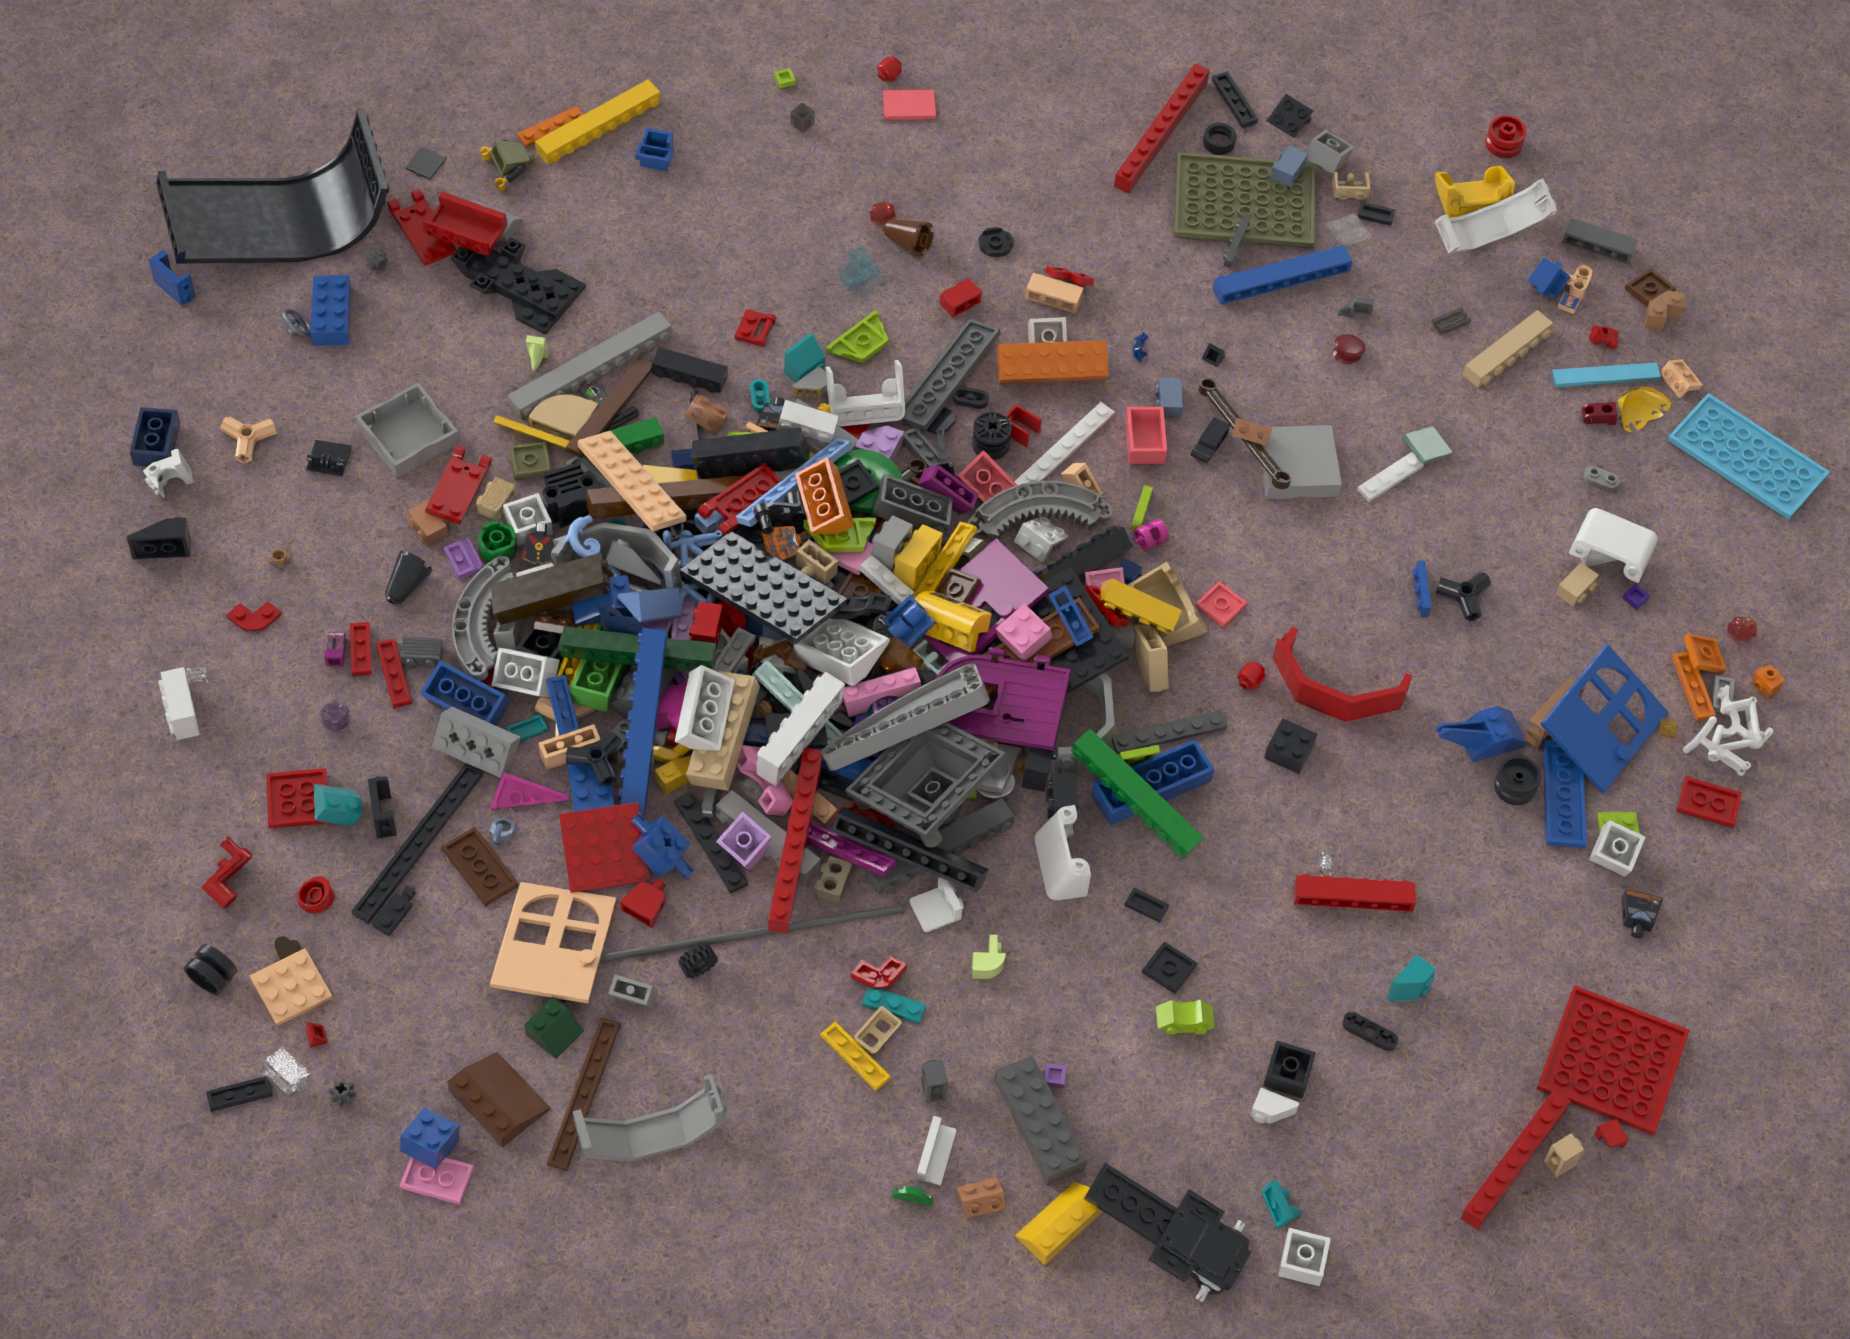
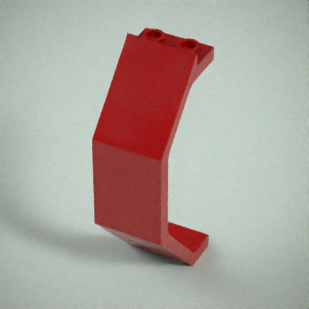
[1272,627,1413,722]

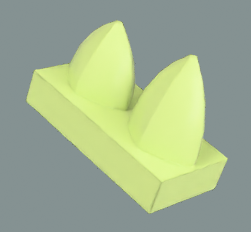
[526,335,549,371]

